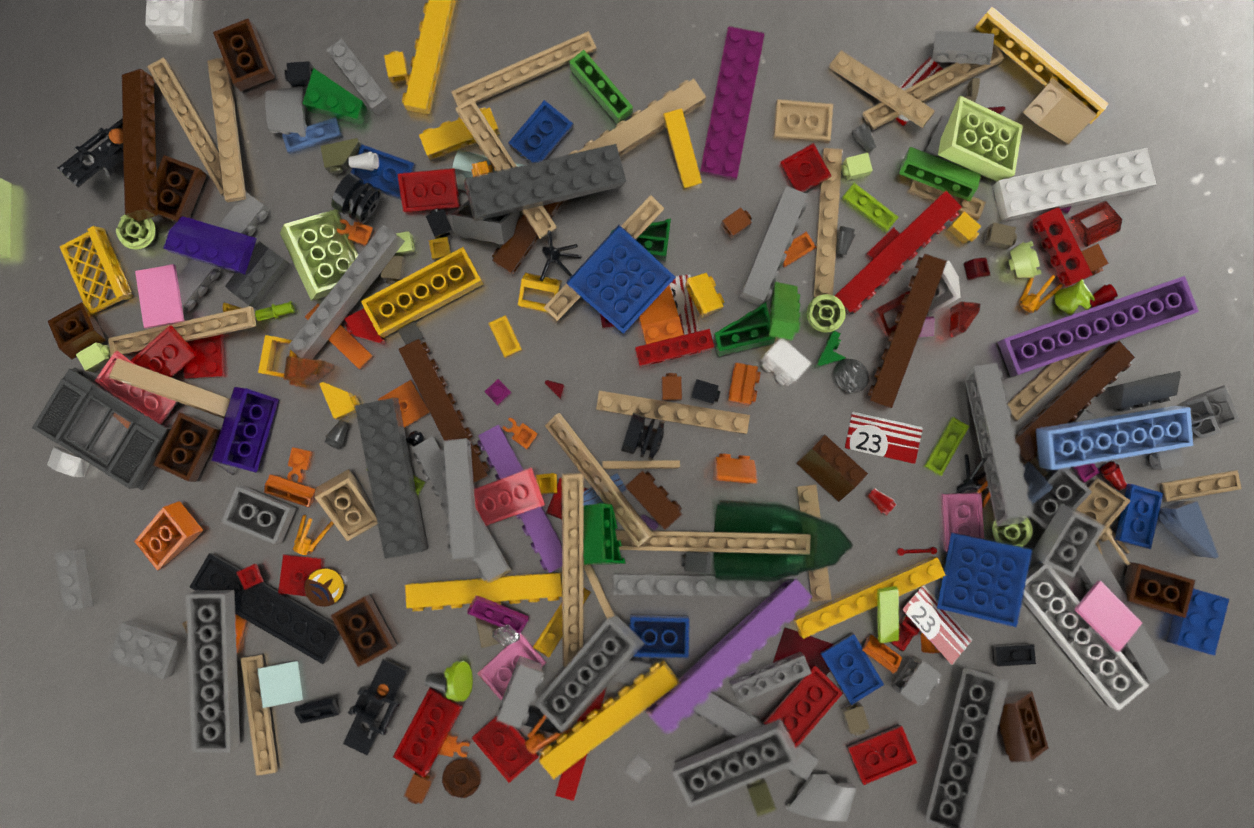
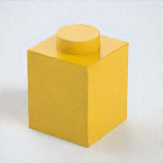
[384,51,409,83]
[947,211,981,244]

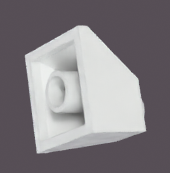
[928,261,961,316]

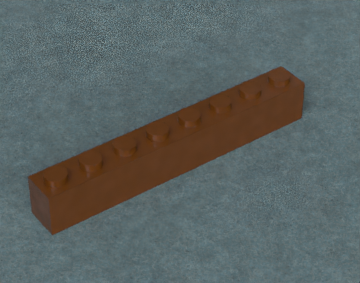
[122,69,158,221]
[868,253,947,408]
[398,339,491,484]
[1014,341,1135,462]

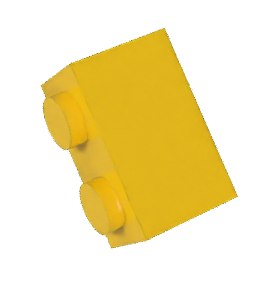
[685,273,725,319]

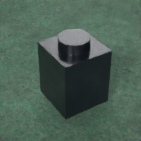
[284,61,314,87]
[426,209,455,239]
[690,379,721,405]

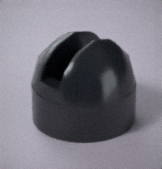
[406,431,424,446]

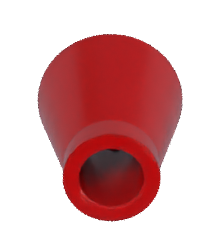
[1090,284,1118,308]
[1100,461,1127,491]
[867,488,897,516]

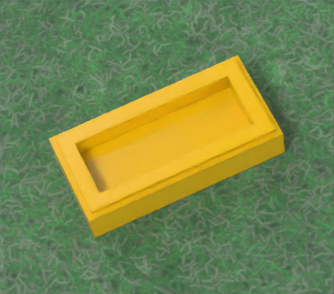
[489,315,522,358]

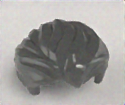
[834,358,869,393]

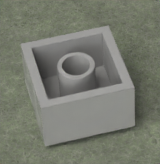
[891,655,942,707]

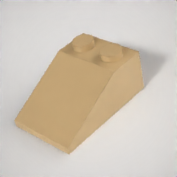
[1023,78,1097,144]
[315,469,378,541]

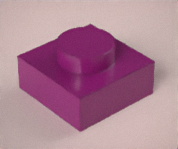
[484,379,511,406]

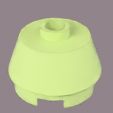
[116,214,156,249]
[1008,241,1042,278]
[807,294,845,333]
[992,518,1033,547]

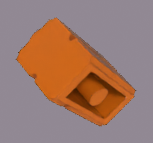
[727,363,761,406]

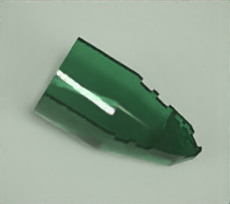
[713,500,852,582]

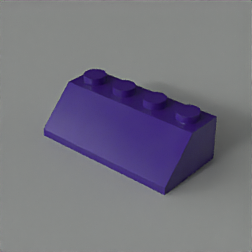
[163,216,257,275]
[211,387,279,473]

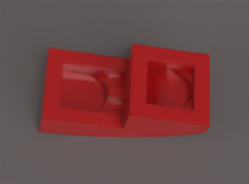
[889,614,920,652]

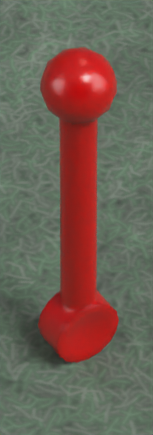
[897,547,937,556]

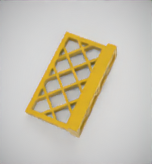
[59,226,134,315]

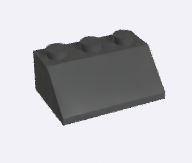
[451,200,520,245]
[225,241,290,309]
[1108,371,1181,412]

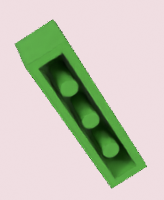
[569,50,633,123]
[899,147,981,202]
[769,282,800,340]

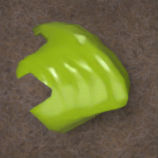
[1054,279,1095,316]

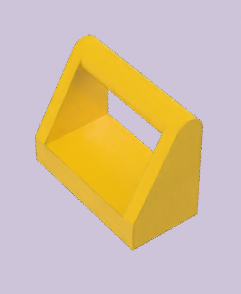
[518,273,562,312]
[258,335,297,379]

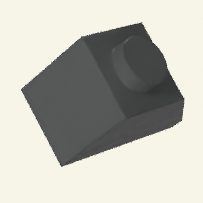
[681,551,711,574]

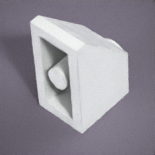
[47,447,89,477]

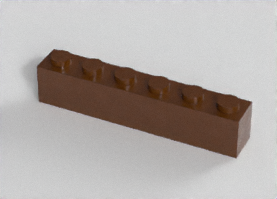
[492,200,565,276]

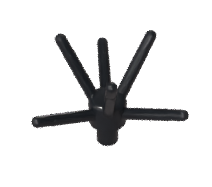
[540,230,582,281]
[957,454,989,495]

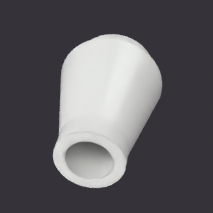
[349,151,379,171]

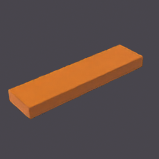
[305,304,373,370]

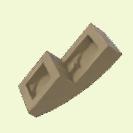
[964,78,980,102]

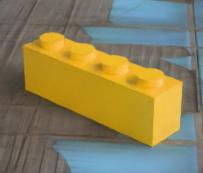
[419,107,500,160]

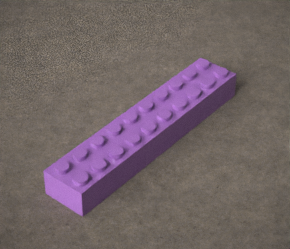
[998,276,1199,377]
[645,579,812,733]

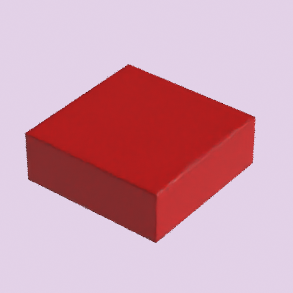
[236,564,264,590]

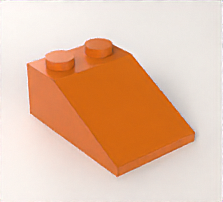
[639,285,684,345]
[713,454,757,484]
[134,501,203,571]

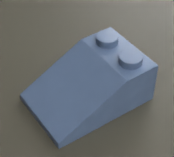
[1159,501,1219,558]

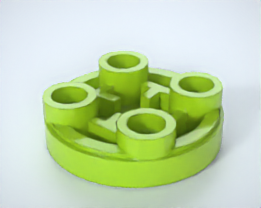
[445,661,473,701]

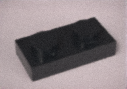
[993,644,1036,667]
[294,698,339,724]
[521,705,560,734]

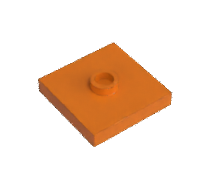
[378,380,430,428]

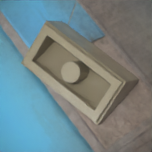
[475,617,502,648]

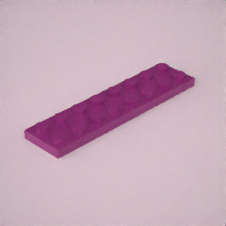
[700,26,765,180]

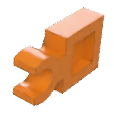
[336,219,373,246]
[502,418,538,449]
[287,447,312,483]
[438,734,470,757]

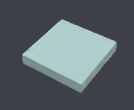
[257,661,303,708]

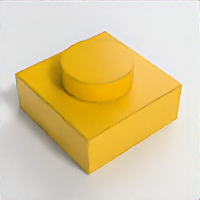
[429,237,451,260]
[536,473,557,495]

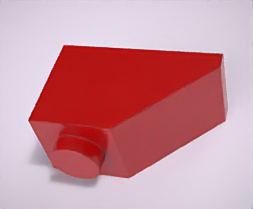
[344,308,386,345]

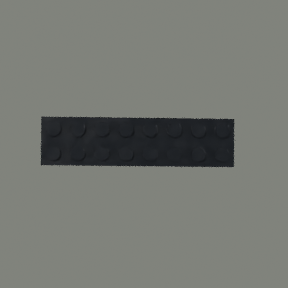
[189,553,341,664]

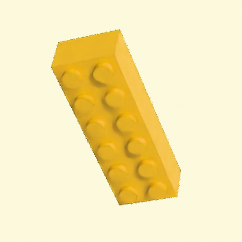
[361,247,484,338]

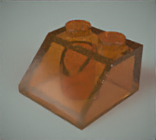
[283,356,335,388]

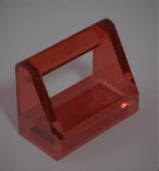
[1071,201,1122,247]
[872,291,910,338]
[948,302,980,338]

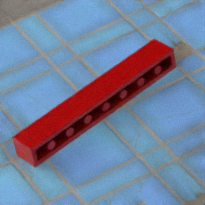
[835,191,962,315]

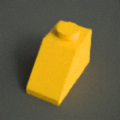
[319,382,360,420]

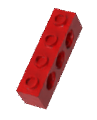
[1032,207,1093,288]
[635,329,714,368]

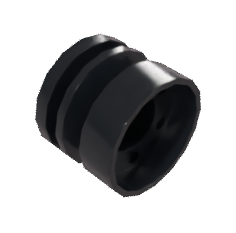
[331,173,381,224]
[621,412,665,461]

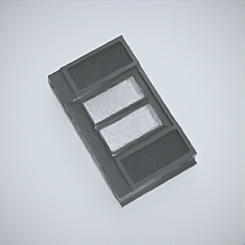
[32,368,172,490]

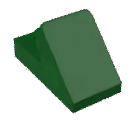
[815,331,846,368]

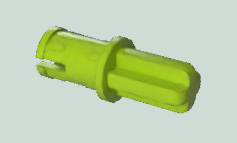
[255,301,295,321]

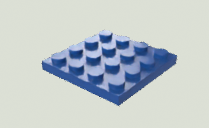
[566,225,676,334]
[937,532,1032,627]

